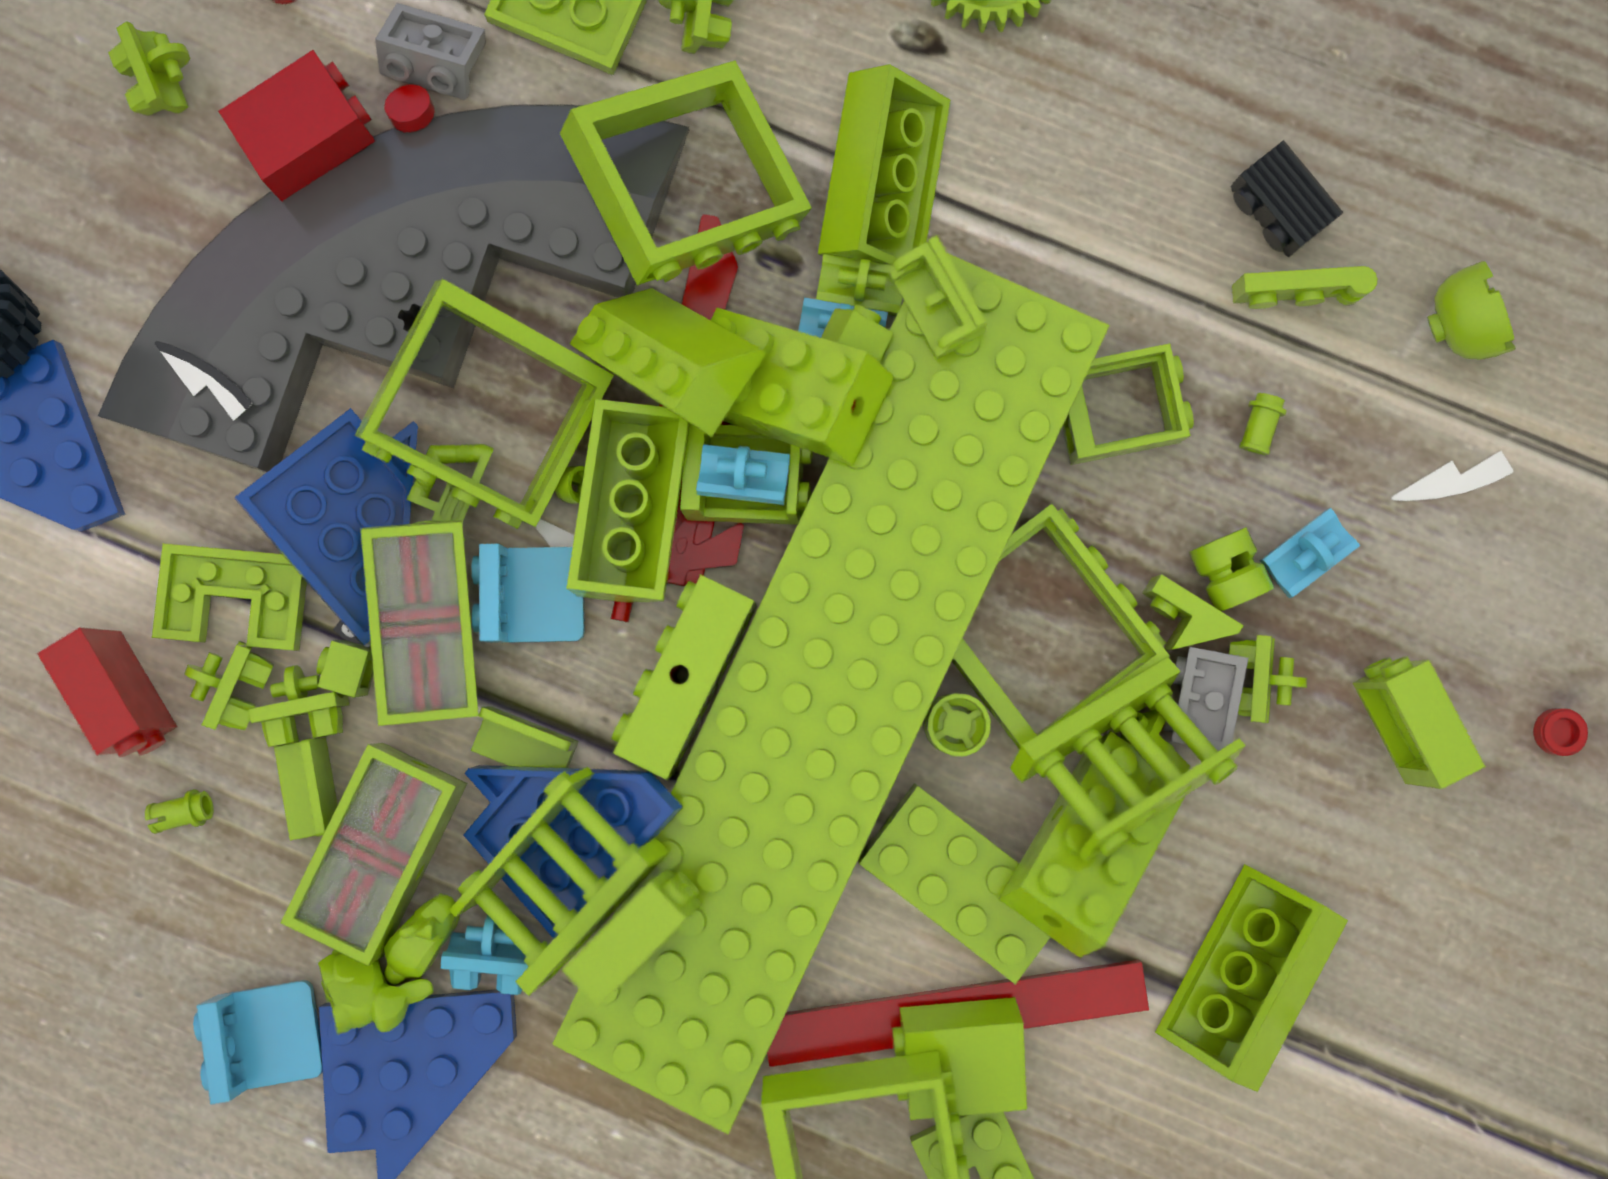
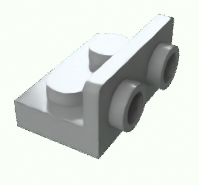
[375,3,486,100]
[1163,647,1248,751]

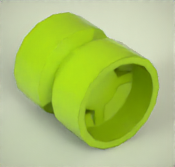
[1189,527,1274,611]
[923,694,991,757]

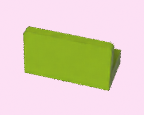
[471,706,579,768]
[274,737,338,841]

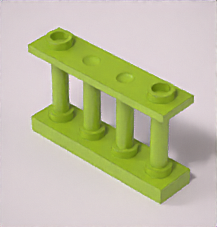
[1010,657,1246,862]
[449,767,669,996]

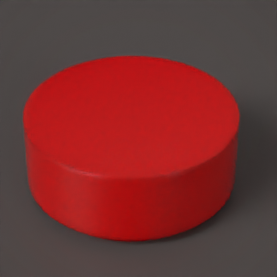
[384,84,435,132]
[1533,708,1588,756]

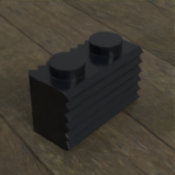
[1230,140,1344,257]

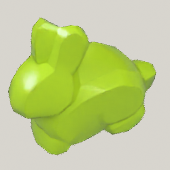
[384,893,460,984]
[318,949,434,1035]

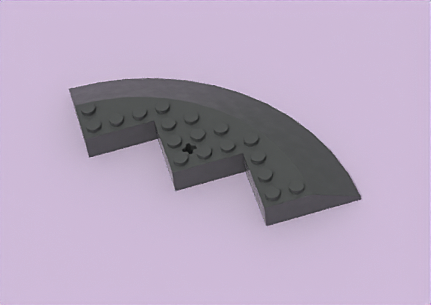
[98,105,689,473]

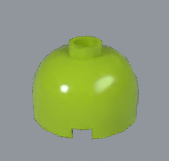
[1427,261,1516,360]

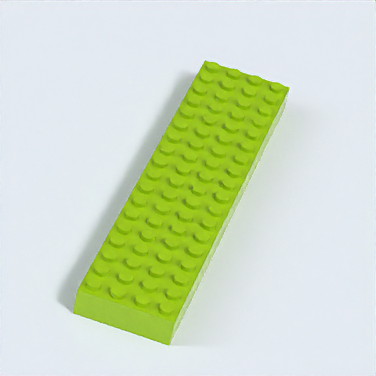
[552,253,1110,1134]

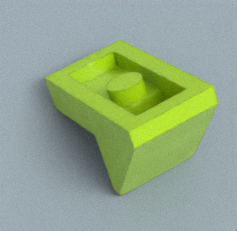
[1142,574,1244,650]

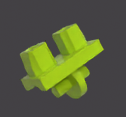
[658,0,734,54]
[108,21,190,116]
[816,254,902,316]
[1229,635,1307,723]
[184,641,274,730]
[248,665,350,747]

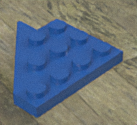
[0,340,126,532]
[234,408,418,646]
[463,765,683,939]
[319,990,517,1179]

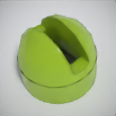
[555,466,585,504]

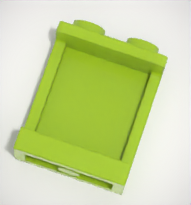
[680,424,813,525]

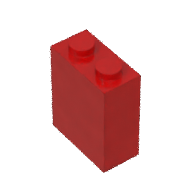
[218,50,375,202]
[37,627,177,757]

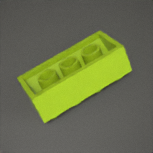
[818,64,951,265]
[569,288,767,437]
[566,399,690,602]
[1155,864,1348,1092]

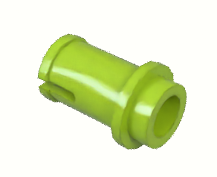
[1239,393,1287,455]
[145,789,214,834]

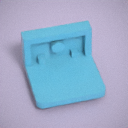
[471,544,585,643]
[193,980,323,1105]

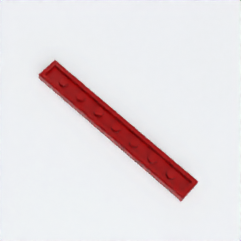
[767,959,1149,1067]

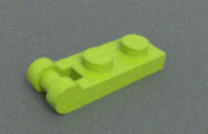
[1232,266,1378,309]

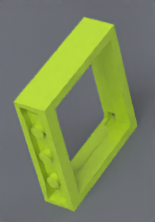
[560,60,812,286]
[354,279,614,529]
[952,504,1170,749]
[761,1051,970,1179]

